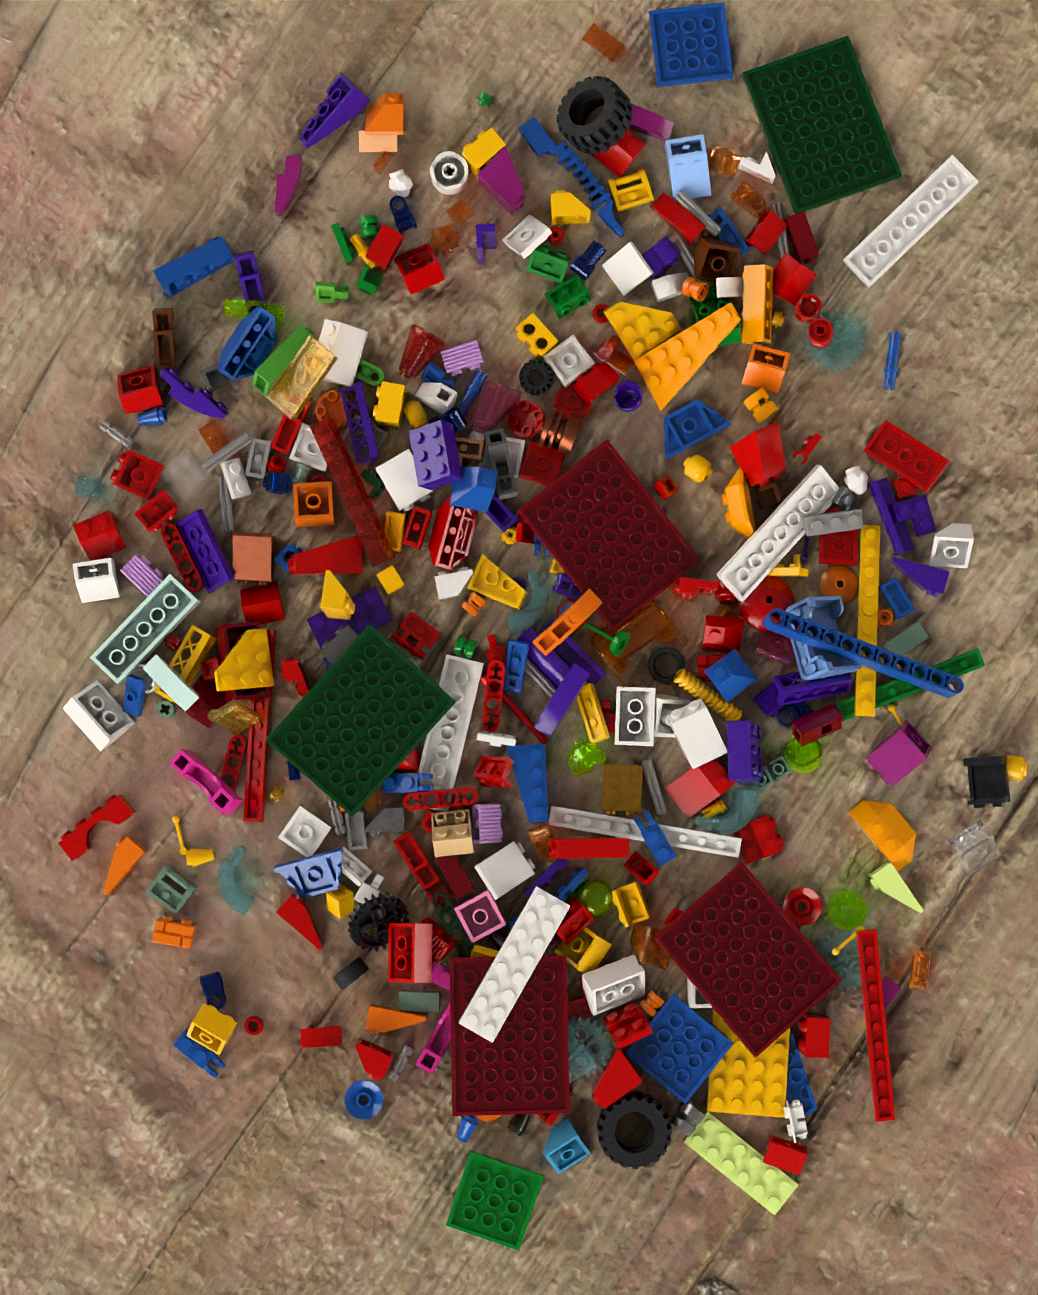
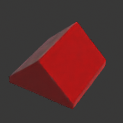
[773,253,817,306]
[240,582,286,625]

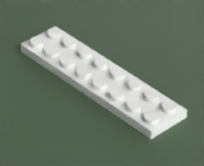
[843,155,979,288]
[716,465,839,602]
[410,654,484,812]
[458,886,570,1043]

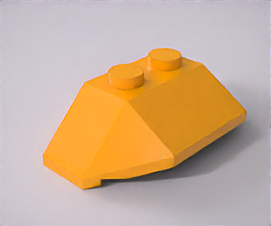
[721,468,756,540]
[848,800,916,872]

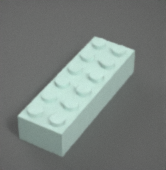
[90,574,201,685]

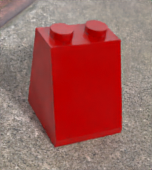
[729,421,786,488]
[592,1047,643,1109]

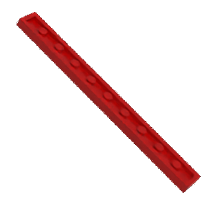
[243,630,276,822]
[856,928,895,1122]

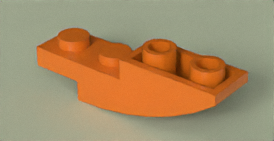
[533,588,603,656]

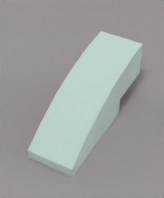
[143,654,199,711]

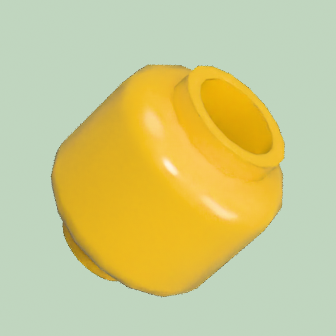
[683,454,713,483]
[1007,755,1028,781]

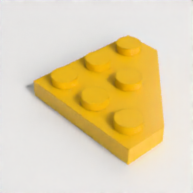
[603,301,681,360]
[214,628,274,691]

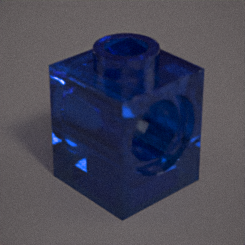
[263,472,293,495]

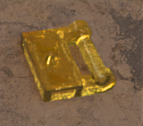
[208,699,260,735]

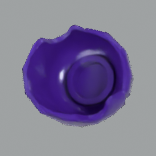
[614,381,643,412]

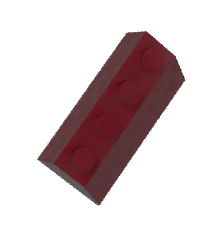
[215,621,270,704]

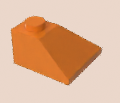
[365,92,405,135]

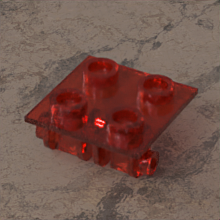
[593,335,635,375]

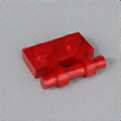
[392,611,441,660]

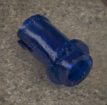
[285,760,301,781]

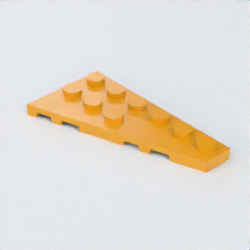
[634,303,741,411]

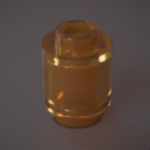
[363,788,382,812]

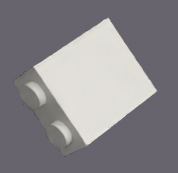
[375,449,433,513]
[666,699,728,769]
[475,841,536,900]

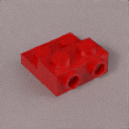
[110,449,164,500]
[673,577,719,600]
[280,657,311,697]
[731,814,784,865]
[602,1001,653,1050]

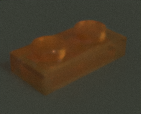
[582,23,624,62]
[198,420,229,454]
[909,950,931,990]

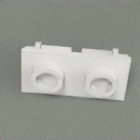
[783,1099,808,1143]

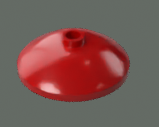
[737,576,794,631]

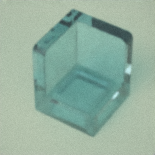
[75,476,101,499]

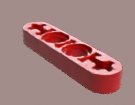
[161,523,203,592]
[482,658,505,732]
[220,735,247,792]
[403,787,478,811]

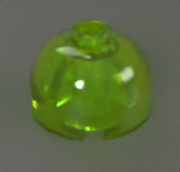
[784,738,823,774]
[567,740,606,776]
[575,878,613,917]

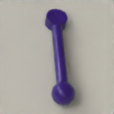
[801,533,809,562]

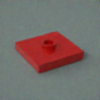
[518,441,566,486]
[818,529,858,566]

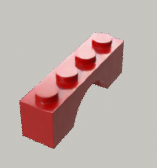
[58,794,136,861]

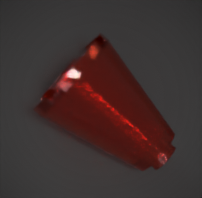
[399,324,445,380]

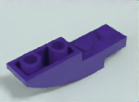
[159,367,230,418]

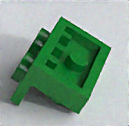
[526,244,571,283]
[544,274,591,319]

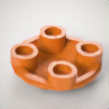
[315,390,353,429]

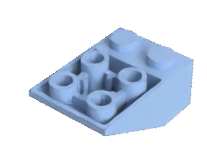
[664,134,711,202]

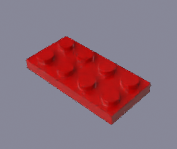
[863,420,949,493]

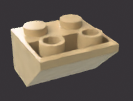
[431,809,474,857]

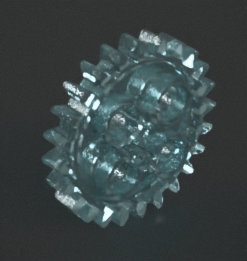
[803,310,866,373]
[816,929,861,993]
[568,1015,613,1080]

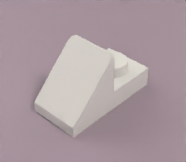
[738,152,775,184]

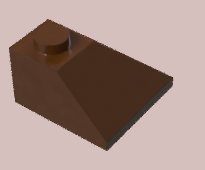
[694,235,741,282]

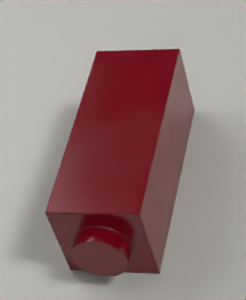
[785,211,819,265]
[792,704,843,747]
[435,855,475,899]

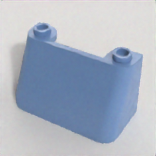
[786,596,861,680]

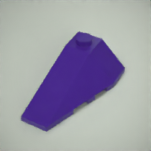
[299,73,370,148]

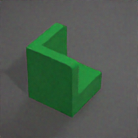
[356,265,384,297]

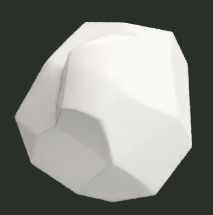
[389,169,413,198]
[844,466,868,495]

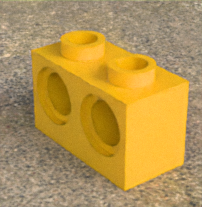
[516,313,558,359]

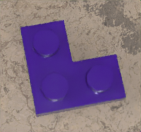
[889,495,937,537]

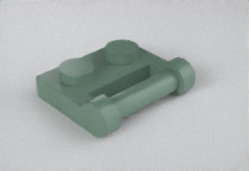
[145,864,197,914]

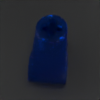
[389,195,418,234]
[776,701,814,727]
[200,971,227,1010]

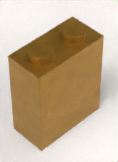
[601,763,643,816]

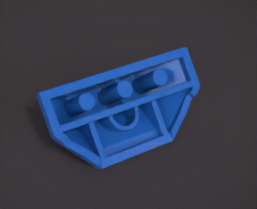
[218,306,276,381]

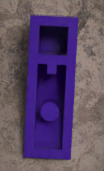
[890,557,949,597]

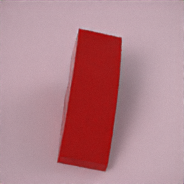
[270,393,313,455]

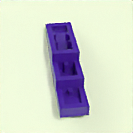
[534,662,592,738]

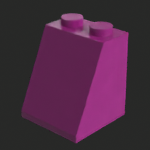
[478,147,525,215]
[866,720,932,787]

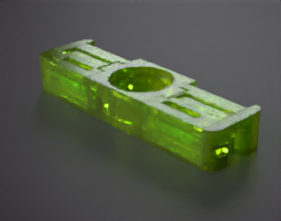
[224,298,284,323]

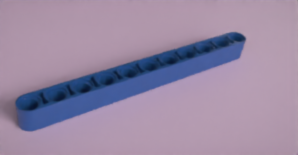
[763,608,964,698]

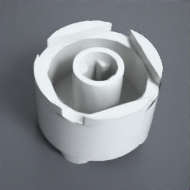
[430,151,469,195]

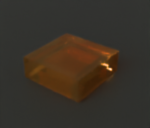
[373,151,391,175]

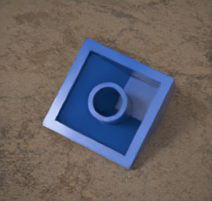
[450,467,498,512]
[704,649,758,703]

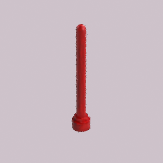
[479,674,548,744]

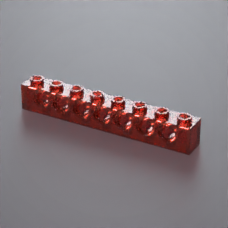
[310,418,396,567]

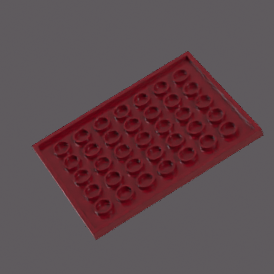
[517,439,701,632]
[654,862,842,1058]
[449,955,570,1116]

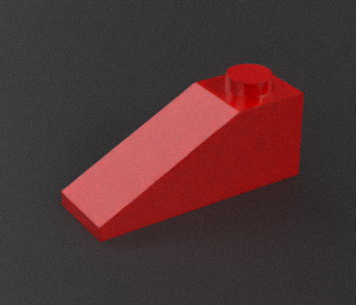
[650,193,706,245]
[276,894,324,950]

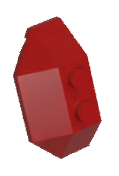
[428,494,477,570]

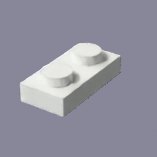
[220,458,252,500]
[341,846,372,887]

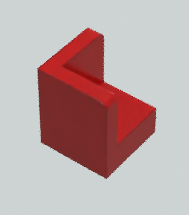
[396,749,422,773]

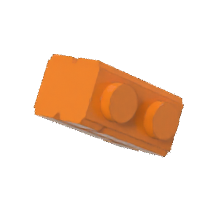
[152,915,197,949]

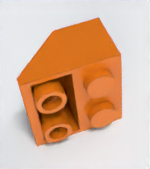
[741,344,790,394]

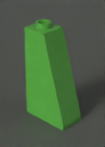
[252,324,315,397]

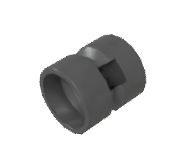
[670,1100,706,1137]

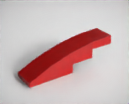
[393,831,452,908]

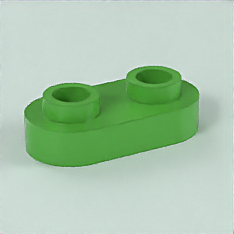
[355,358,385,387]

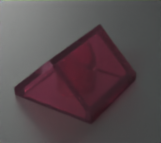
[752,630,794,666]

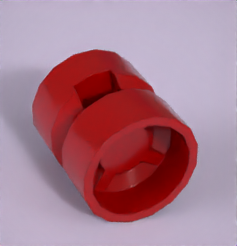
[794,294,822,323]
[808,318,833,348]

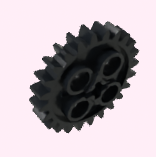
[348,892,409,952]

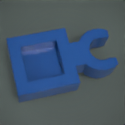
[421,361,455,388]

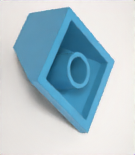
[543,1118,591,1174]

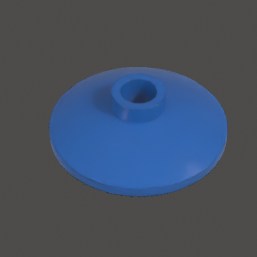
[344,1080,383,1120]

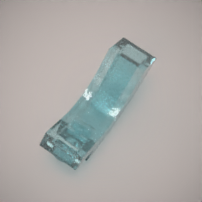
[506,568,547,634]
[695,788,759,835]
[217,845,255,916]

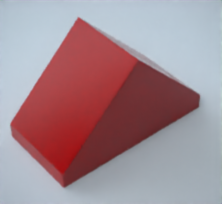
[623,851,660,886]

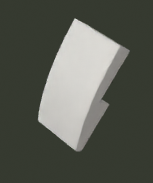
[716,277,744,298]

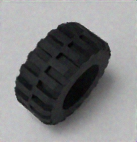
[557,76,633,154]
[597,1091,672,1169]

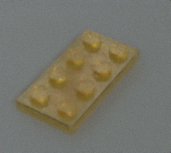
[267,335,338,421]

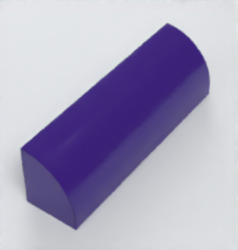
[517,627,570,689]

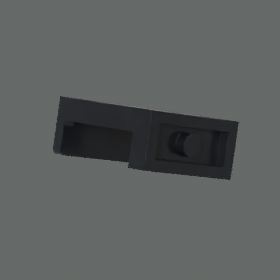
[963,755,1010,808]

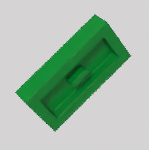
[331,223,355,265]

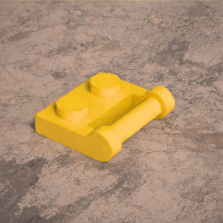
[607,168,654,212]

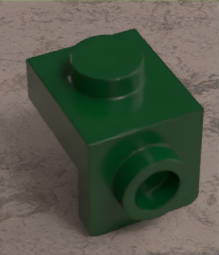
[360,469,384,500]

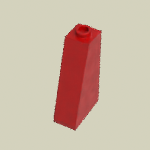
[287,535,363,575]
[548,837,630,859]

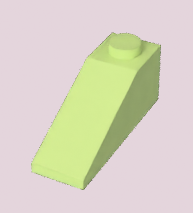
[869,862,924,913]

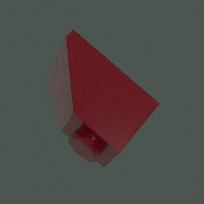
[179,676,227,728]

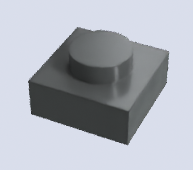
[831,485,857,511]

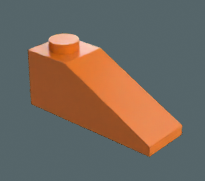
[103,836,147,896]
[365,1004,427,1035]

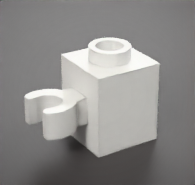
[354,874,384,904]

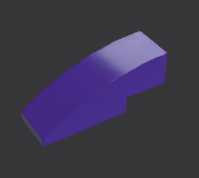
[235,250,267,313]
[484,494,518,532]

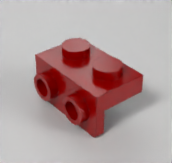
[134,489,179,533]

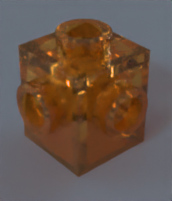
[430,224,460,254]

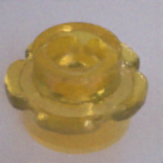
[267,786,285,803]

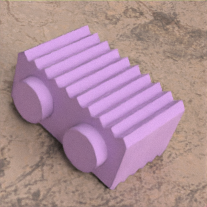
[440,340,484,377]
[120,554,165,597]
[472,804,503,844]

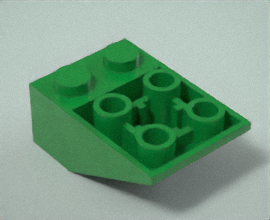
[689,286,741,347]

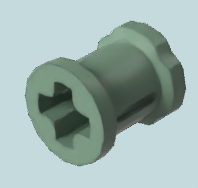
[291,463,313,483]
[157,701,177,718]

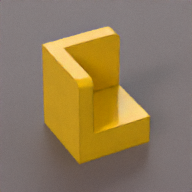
[376,565,405,595]
[326,884,354,919]

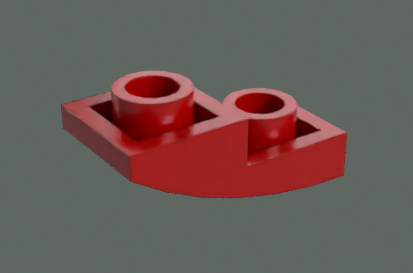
[300,1026,342,1049]

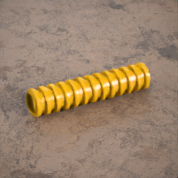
[674,668,742,722]

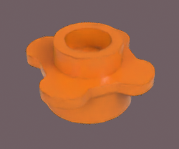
[877,608,894,627]

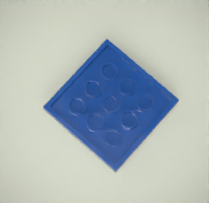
[648,2,733,88]
[625,993,734,1104]

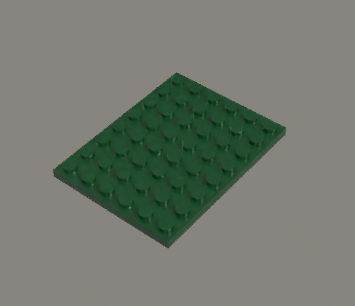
[742,36,902,214]
[265,624,456,817]

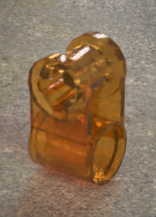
[730,181,766,217]
[528,822,555,862]

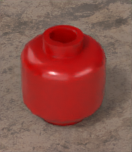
[715,579,738,605]

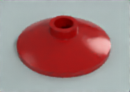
[783,887,822,926]

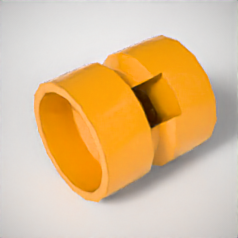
[743,387,779,424]

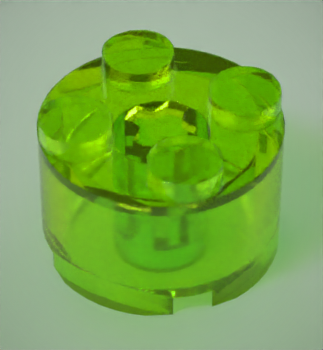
[826,890,868,930]

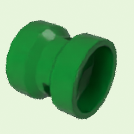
[359,215,379,239]
[453,635,477,659]

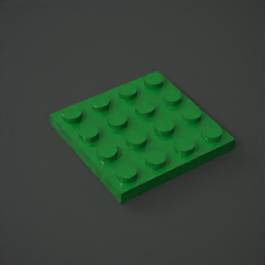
[446,1150,544,1251]

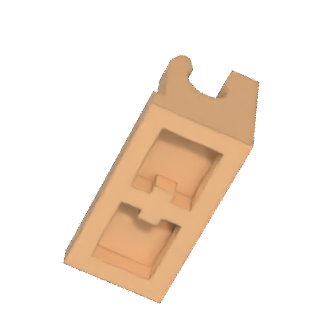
[359,130,398,152]

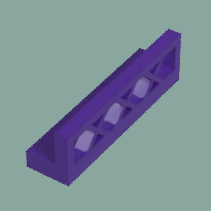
[476,223,496,264]
[340,382,379,464]
[868,477,914,556]
[538,619,606,685]
[773,672,853,706]

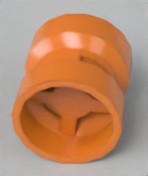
[682,277,709,301]
[461,591,487,618]
[639,990,666,1017]

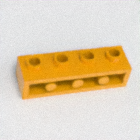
[741,264,773,345]

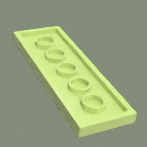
[683,1111,798,1215]

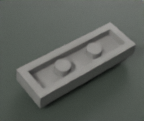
[804,508,863,536]

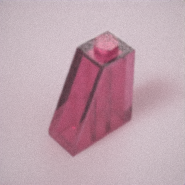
[471,380,522,433]

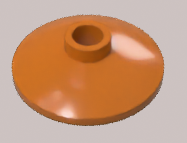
[820,565,858,603]

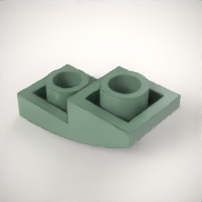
[885,620,929,656]
[753,754,793,792]
[399,990,441,1012]

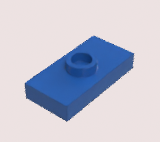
[879,577,915,620]
[122,674,147,717]

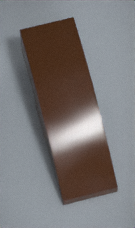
[152,308,176,369]

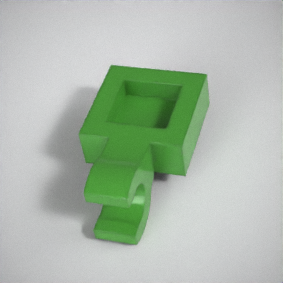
[315,282,349,303]

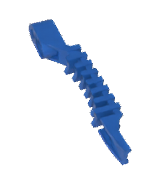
[518,117,625,238]

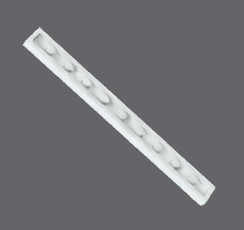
[548,805,742,858]

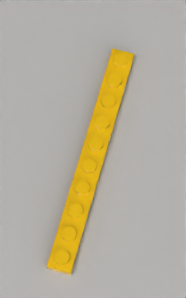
[854,525,880,717]

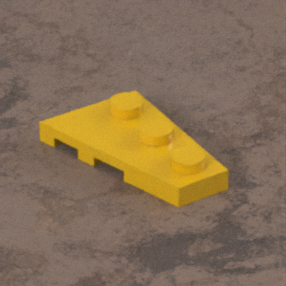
[467,554,527,610]

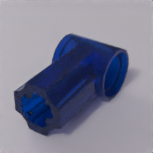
[570,240,607,280]
[428,407,467,432]

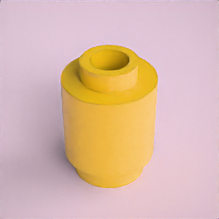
[403,400,429,429]

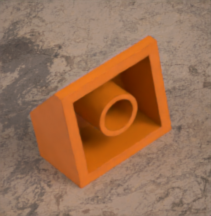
[293,481,334,528]

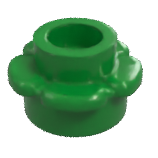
[476,92,494,107]

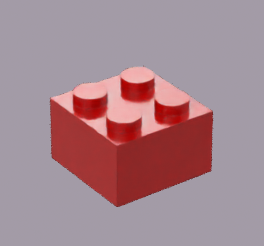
[798,1013,831,1058]

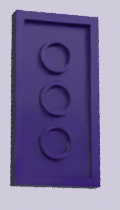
[176,509,235,593]
[307,586,392,650]

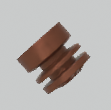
[539,407,583,456]

